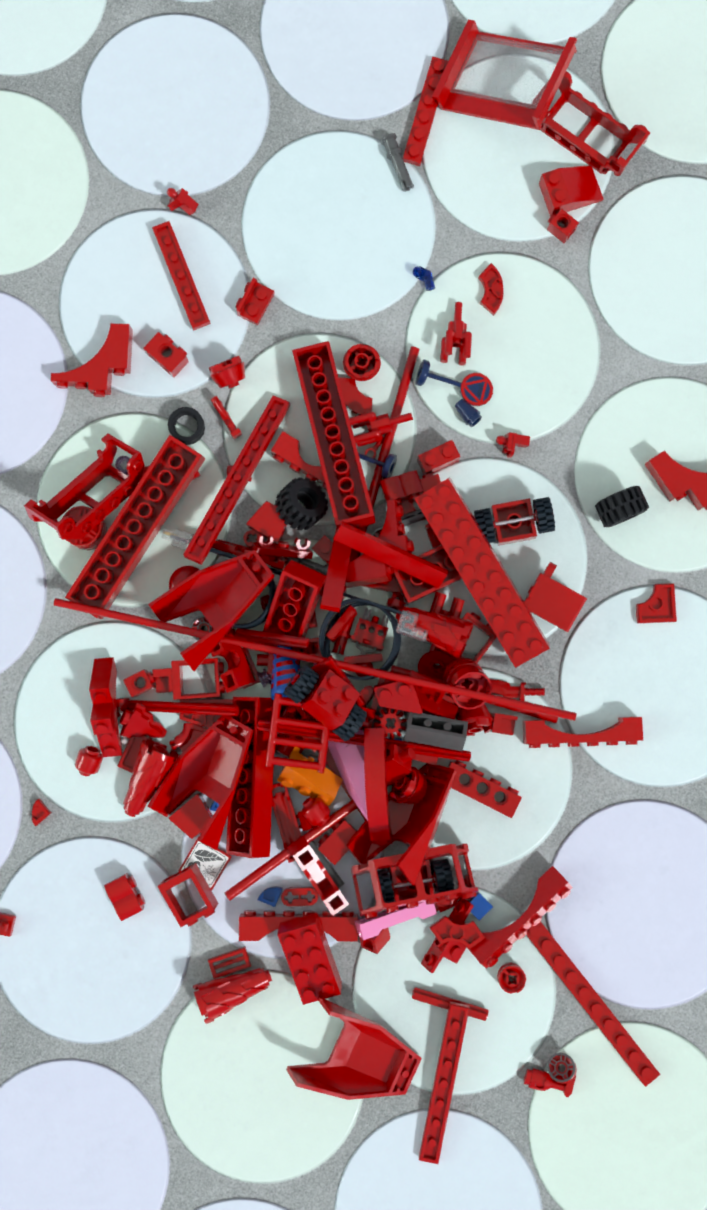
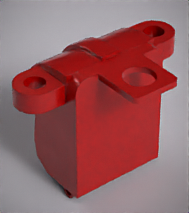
[524,562,587,632]

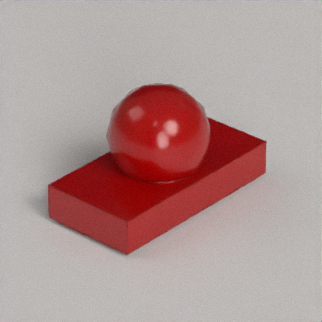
[344,653,383,677]

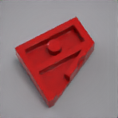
[373,681,423,714]

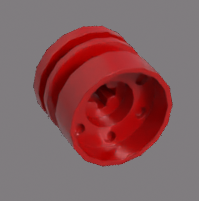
[62,506,108,550]
[443,658,492,709]

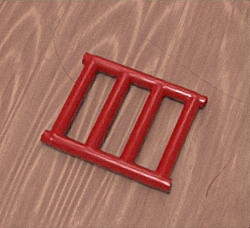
[265,693,330,774]

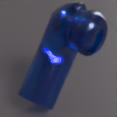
[412,266,435,291]

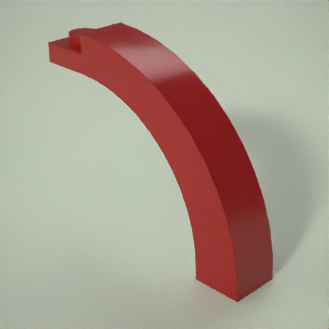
[364,728,393,845]

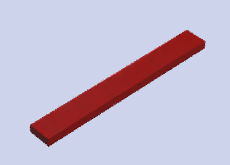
[418,1001,470,1164]

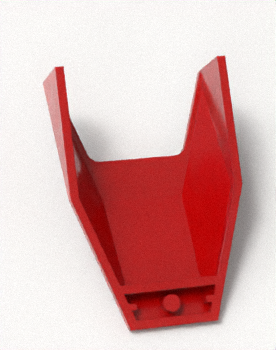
[148,550,275,671]
[148,715,254,851]
[346,763,456,886]
[286,996,422,1100]

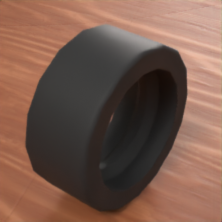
[167,407,205,445]

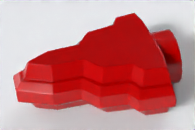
[120,702,167,738]

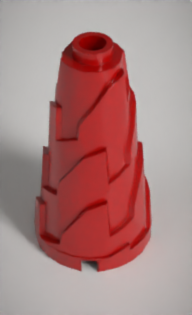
[395,606,474,659]
[123,739,178,817]
[193,968,272,1024]

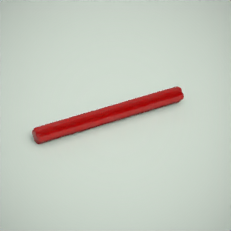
[128,700,239,716]

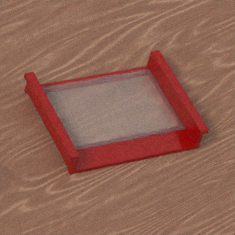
[432,19,577,130]

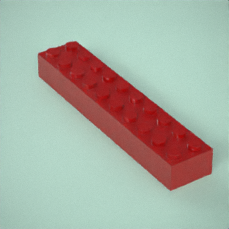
[292,341,375,529]
[65,435,205,619]
[414,477,550,668]

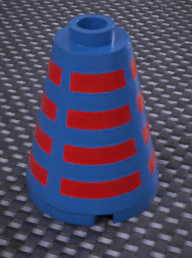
[271,646,301,700]

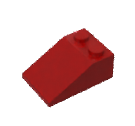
[539,165,604,217]

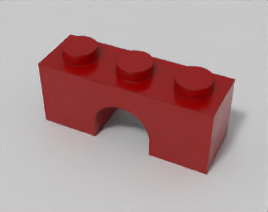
[211,628,255,693]

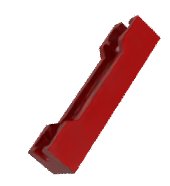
[272,782,302,863]

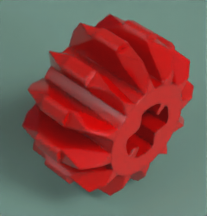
[374,708,407,739]

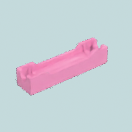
[354,902,437,940]

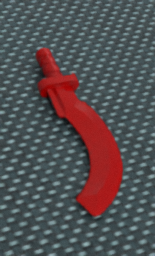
[454,679,545,706]

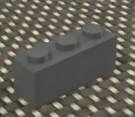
[404,712,468,751]

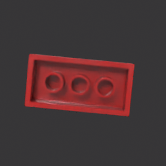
[393,545,462,605]
[263,560,327,638]
[277,913,342,1005]

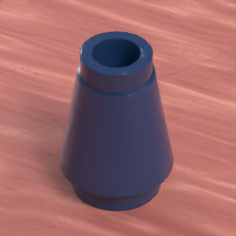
[455,399,482,427]

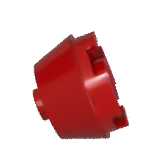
[343,344,381,381]
[209,356,245,389]
[456,704,494,736]
[389,766,428,804]

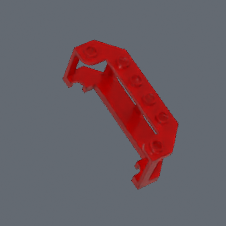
[531,71,650,176]
[24,433,145,540]
[351,844,478,919]

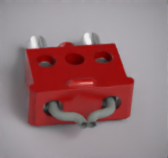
[350,608,389,655]

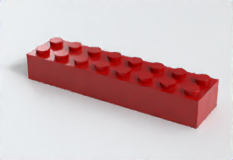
[226,697,274,858]

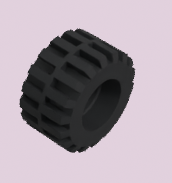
[275,477,328,531]
[595,486,649,527]

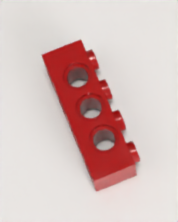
[448,760,522,818]

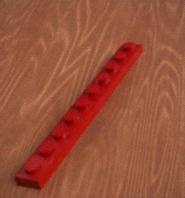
[183,396,290,565]
[526,921,661,1087]

